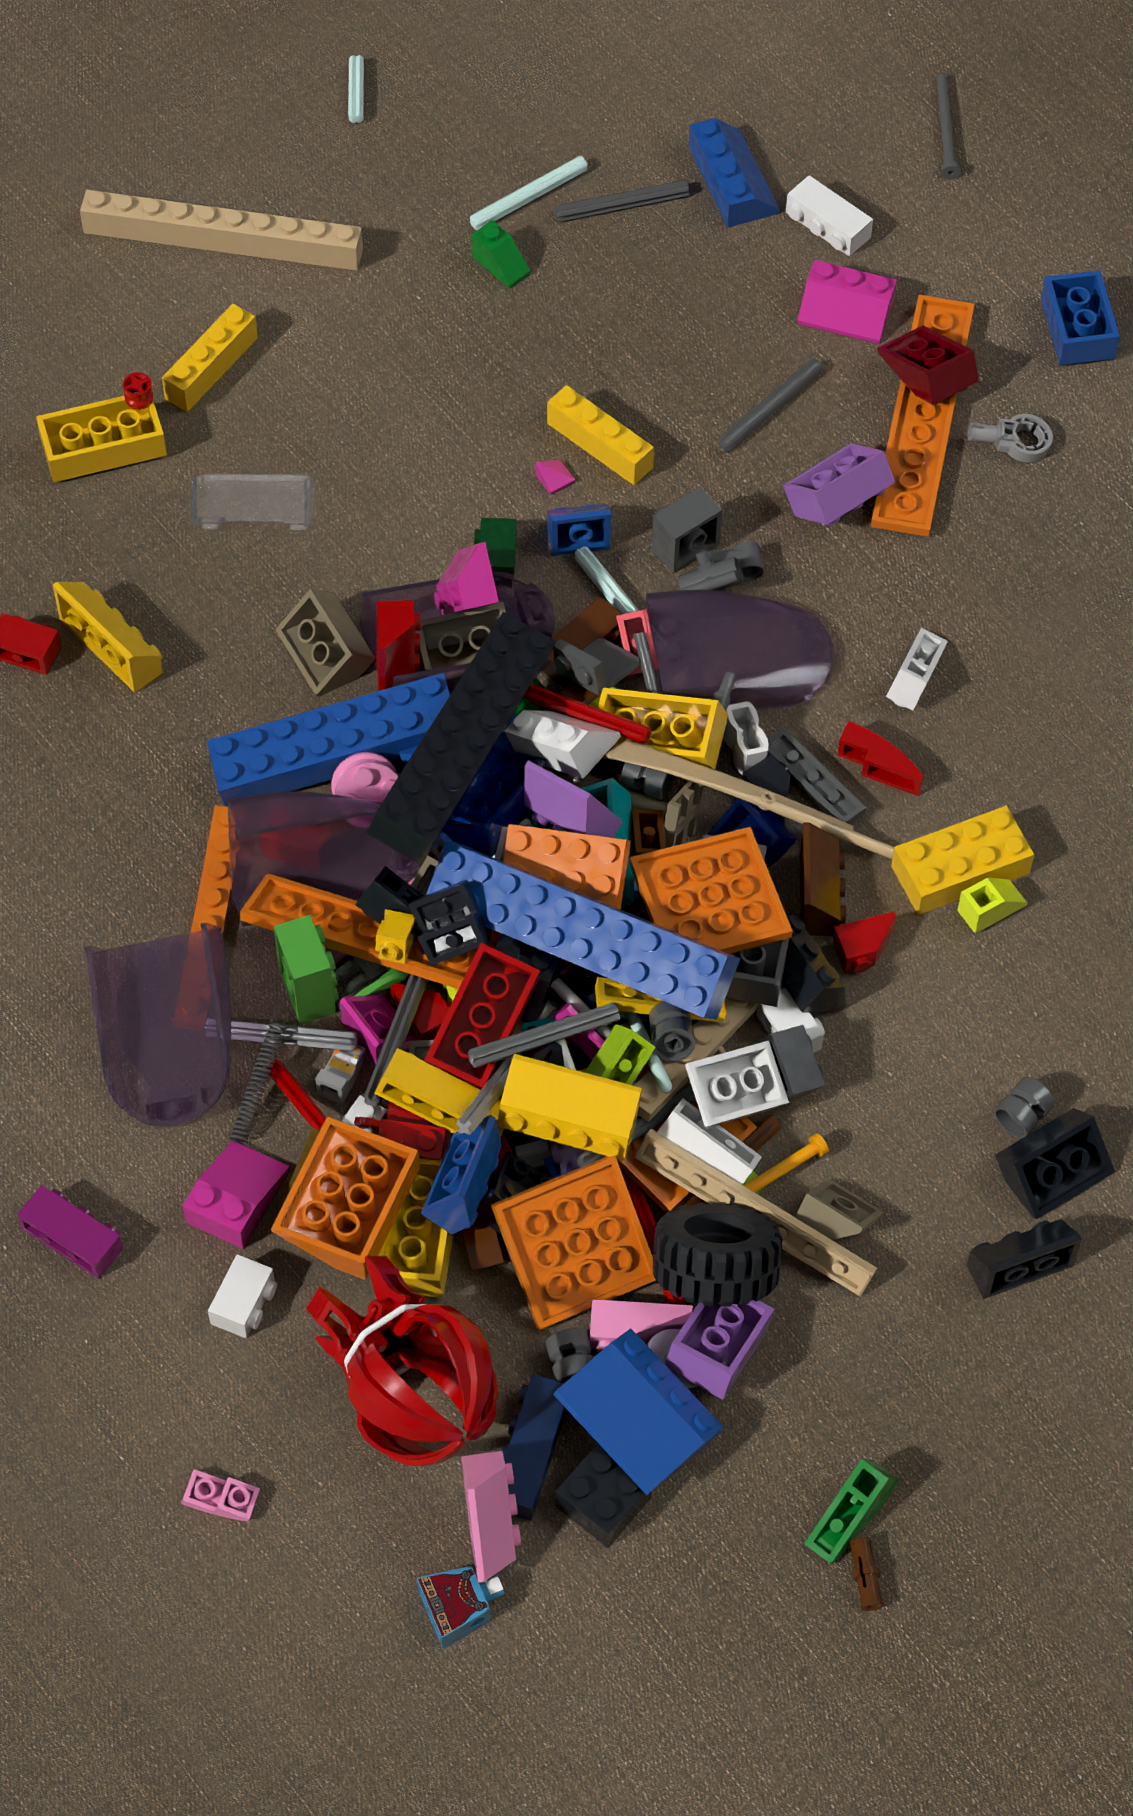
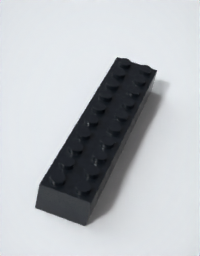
[366,611,557,865]

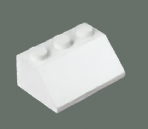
[504,710,621,779]

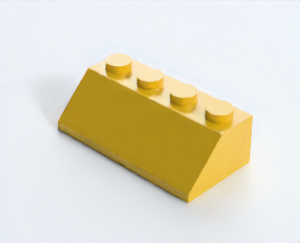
[52,582,163,693]
[497,1054,642,1160]
[378,1158,453,1298]

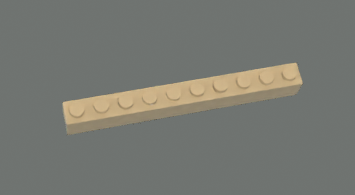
[80,190,363,271]

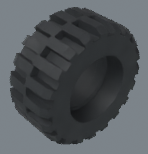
[652,1203,783,1307]

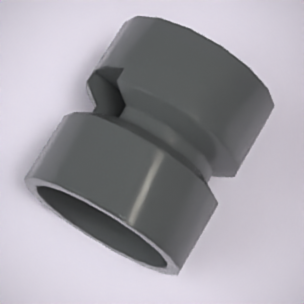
[620,762,675,801]
[649,1001,695,1061]
[993,1077,1055,1138]
[546,1328,594,1383]

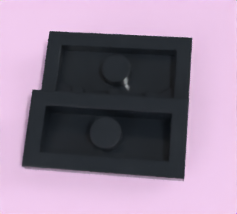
[408,879,488,966]

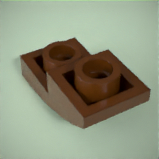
[462,1219,505,1271]

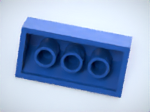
[689,118,780,227]

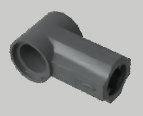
[707,541,764,581]

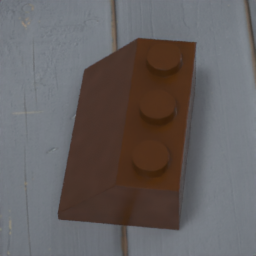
[800,822,846,936]

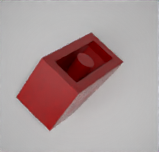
[832,911,896,974]
[390,983,451,1040]

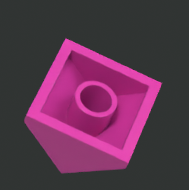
[340,995,417,1066]

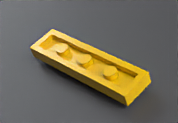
[595,977,726,1022]

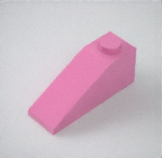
[590,1299,693,1353]

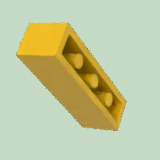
[162,304,258,412]
[547,385,654,485]
[374,1048,505,1137]

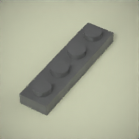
[767,727,866,825]

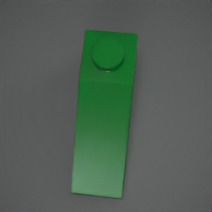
[804,1459,900,1564]

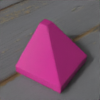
[535,460,575,495]

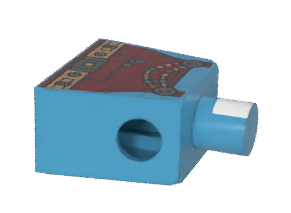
[417,1566,505,1649]

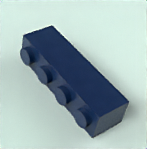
[501,1374,567,1521]

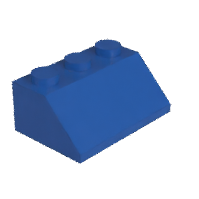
[421,1115,502,1235]

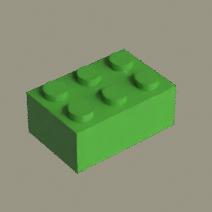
[273,915,339,1025]

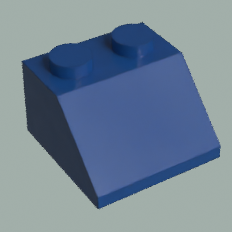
[547,503,611,556]

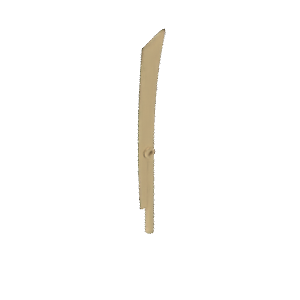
[606,739,894,859]

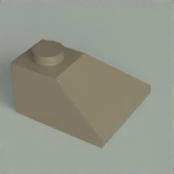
[795,1179,884,1240]

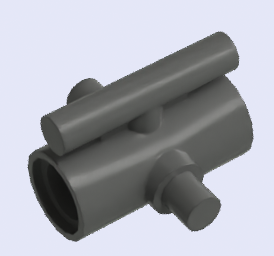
[678,549,744,609]

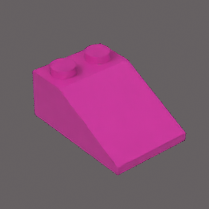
[182,1141,290,1249]

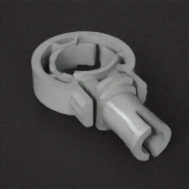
[968,414,1053,463]

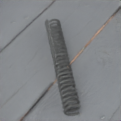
[229,1019,287,1145]

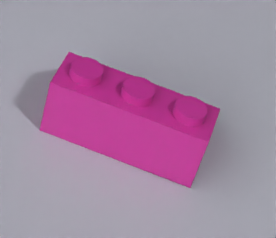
[797,260,897,344]
[434,542,499,615]

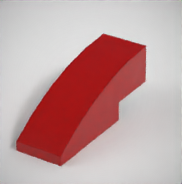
[837,721,924,796]

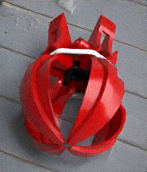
[306,1256,499,1466]

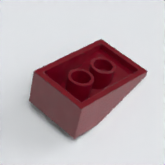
[877,325,979,405]

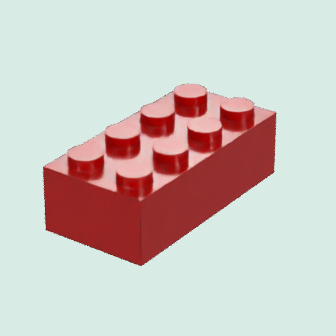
[424,943,540,1090]

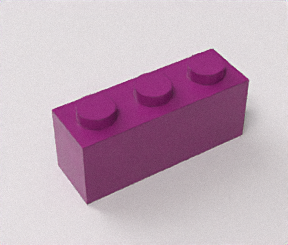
[17,1185,123,1279]

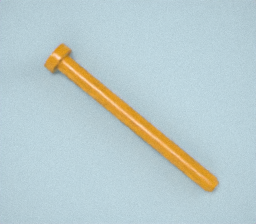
[743,1133,829,1193]

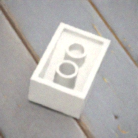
[685,1041,789,1127]

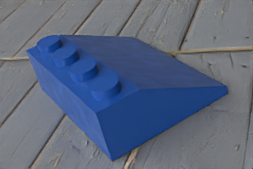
[553,1328,724,1495]

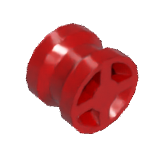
[122,372,154,410]

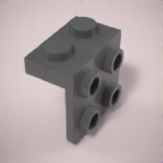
[553,638,640,696]

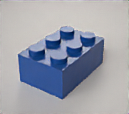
[1041,270,1120,365]

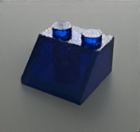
[703,798,797,868]

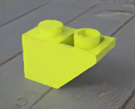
[957,878,1027,934]

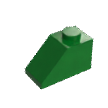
[471,220,530,289]

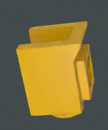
[375,909,416,964]

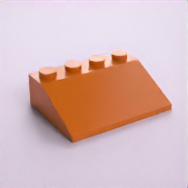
[271,1116,420,1280]

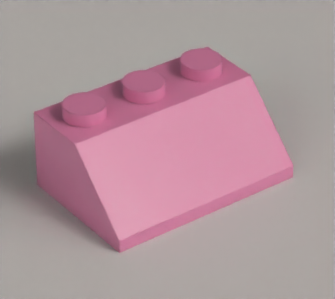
[461,1451,521,1582]

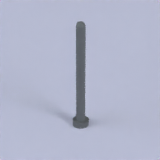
[936,73,961,179]

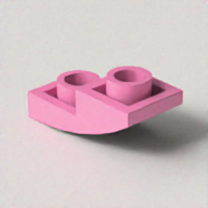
[181,1469,260,1522]

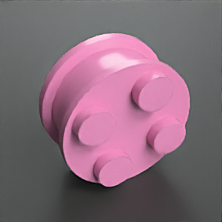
[331,752,398,827]

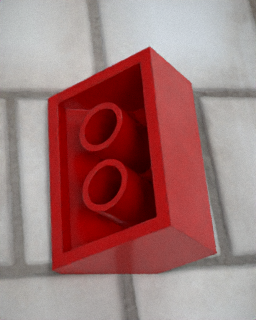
[376,600,421,691]

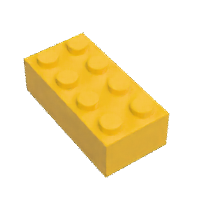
[36,392,167,483]
[598,688,728,770]
[891,805,1034,916]

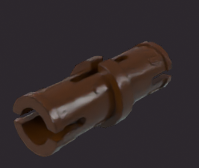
[849,1537,884,1611]

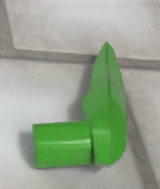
[354,967,409,996]

